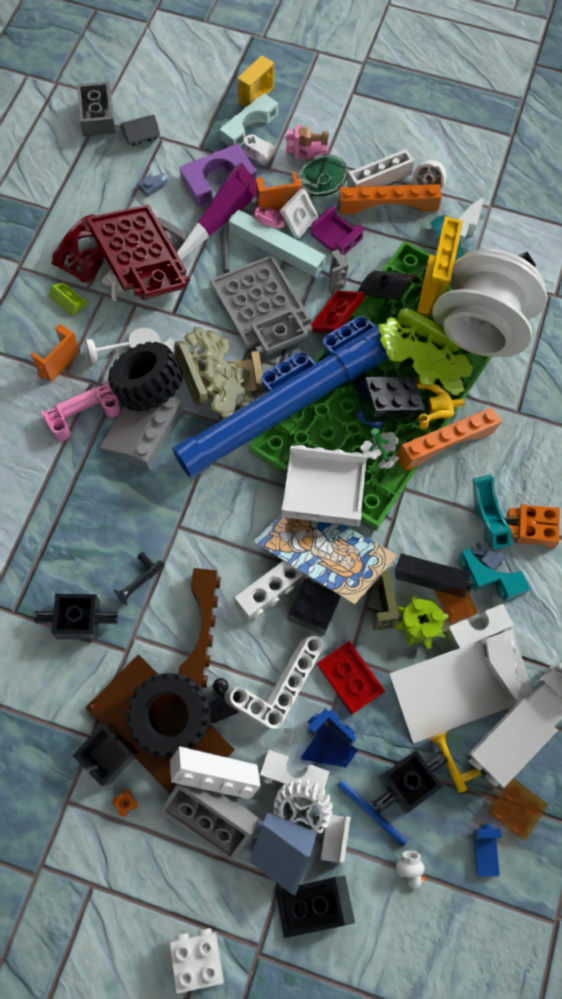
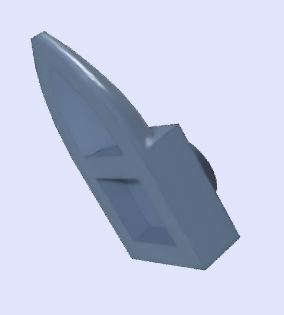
[137,174,169,197]

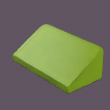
[49,282,88,316]

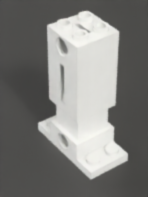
[467,661,562,788]

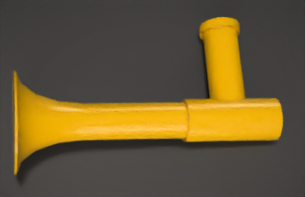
[428,731,481,793]

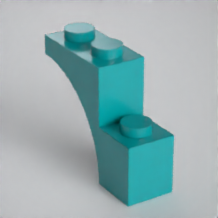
[473,474,512,550]
[458,548,531,602]

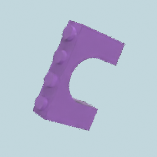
[179,143,257,207]

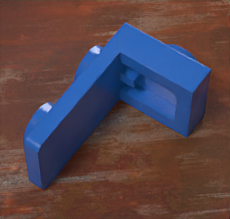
[307,708,356,744]
[473,824,501,877]

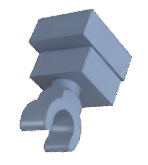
[470,542,506,571]

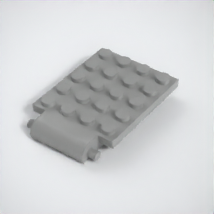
[210,255,313,357]

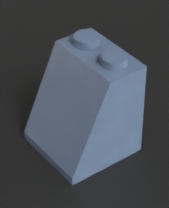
[249,813,317,895]

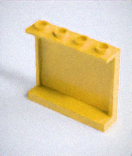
[417,216,463,318]

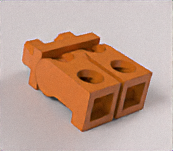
[507,504,560,549]

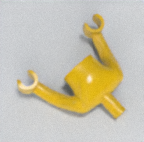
[415,378,465,429]

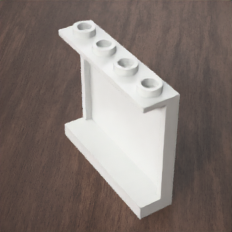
[282,445,368,527]

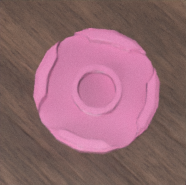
[253,206,286,228]

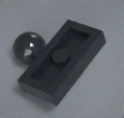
[208,678,252,724]

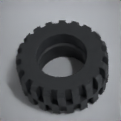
[108,342,183,412]
[126,673,211,758]

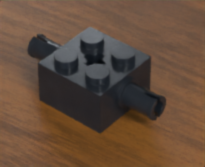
[34,594,118,640]
[372,750,448,814]

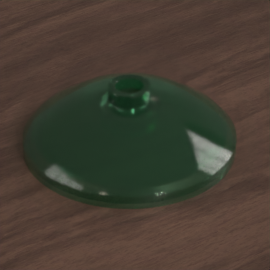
[299,154,348,197]

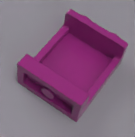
[311,206,365,256]

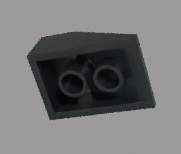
[275,875,355,938]

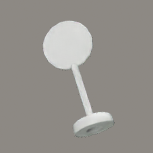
[85,328,161,364]

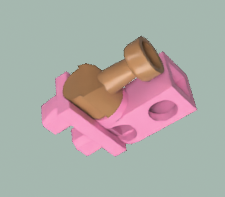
[286,124,329,161]

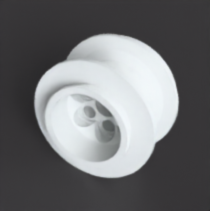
[432,248,547,357]

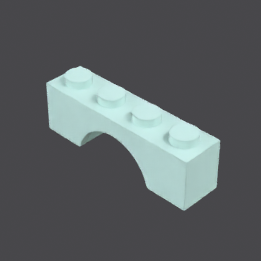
[220,93,278,147]

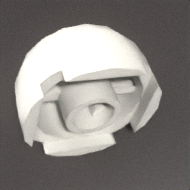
[412,159,447,189]

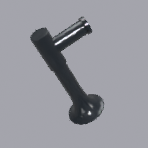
[114,552,165,606]

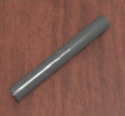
[222,227,229,273]

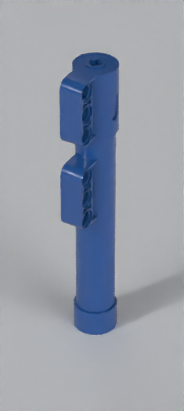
[172,316,389,479]

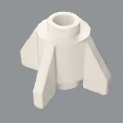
[102,269,134,301]

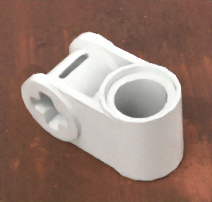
[244,134,275,165]

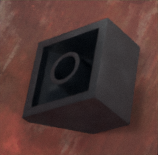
[120,115,160,146]

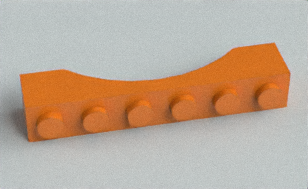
[338,184,442,214]
[395,407,502,471]

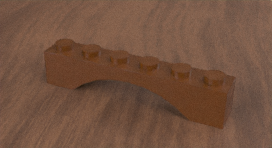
[178,568,221,688]

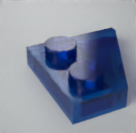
[300,724,358,768]

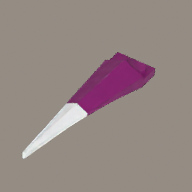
[177,163,256,260]

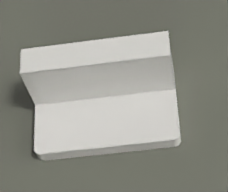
[320,815,351,864]

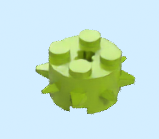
[394,596,448,649]

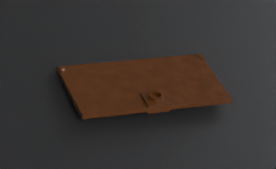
[86,654,235,794]

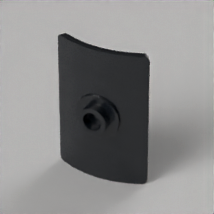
[358,270,416,300]

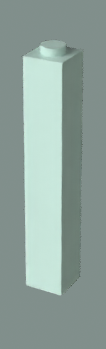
[228,209,326,278]

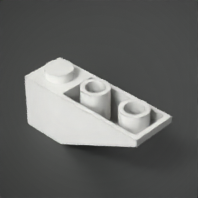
[480,636,521,701]

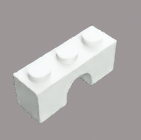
[445,604,514,650]
[260,750,330,789]

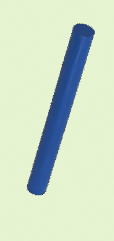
[337,780,408,847]

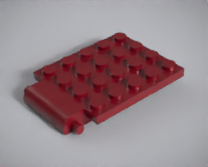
[86,204,189,300]

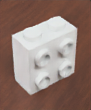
[170,928,224,993]

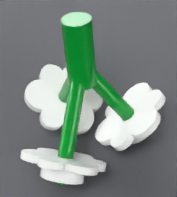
[360,428,399,469]

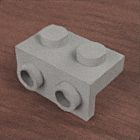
[329,250,348,292]

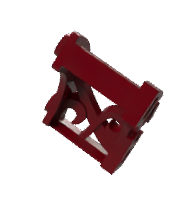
[51,214,104,283]

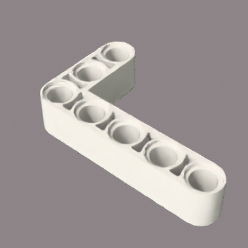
[225,636,323,729]

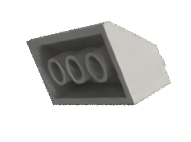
[159,784,260,862]

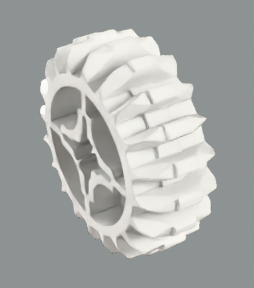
[274,778,333,835]

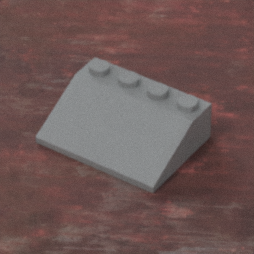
[99,397,184,471]

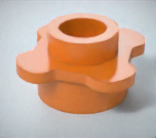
[112,790,138,817]

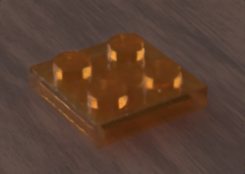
[487,778,549,841]

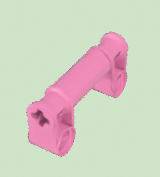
[41,381,121,441]

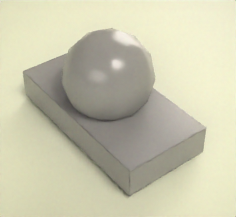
[158,217,188,245]

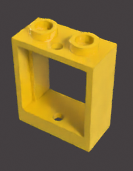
[238,55,274,107]

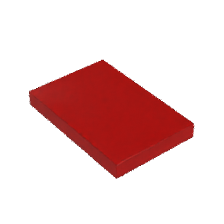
[311,290,365,334]
[316,641,385,715]

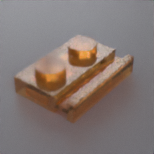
[434,590,479,625]

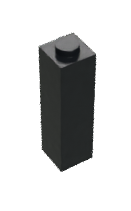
[395,553,473,598]

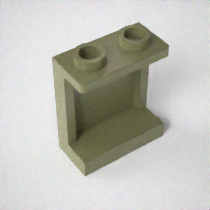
[369,571,399,631]

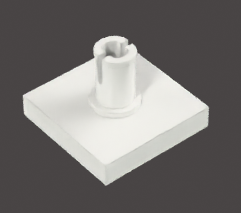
[280,189,319,239]

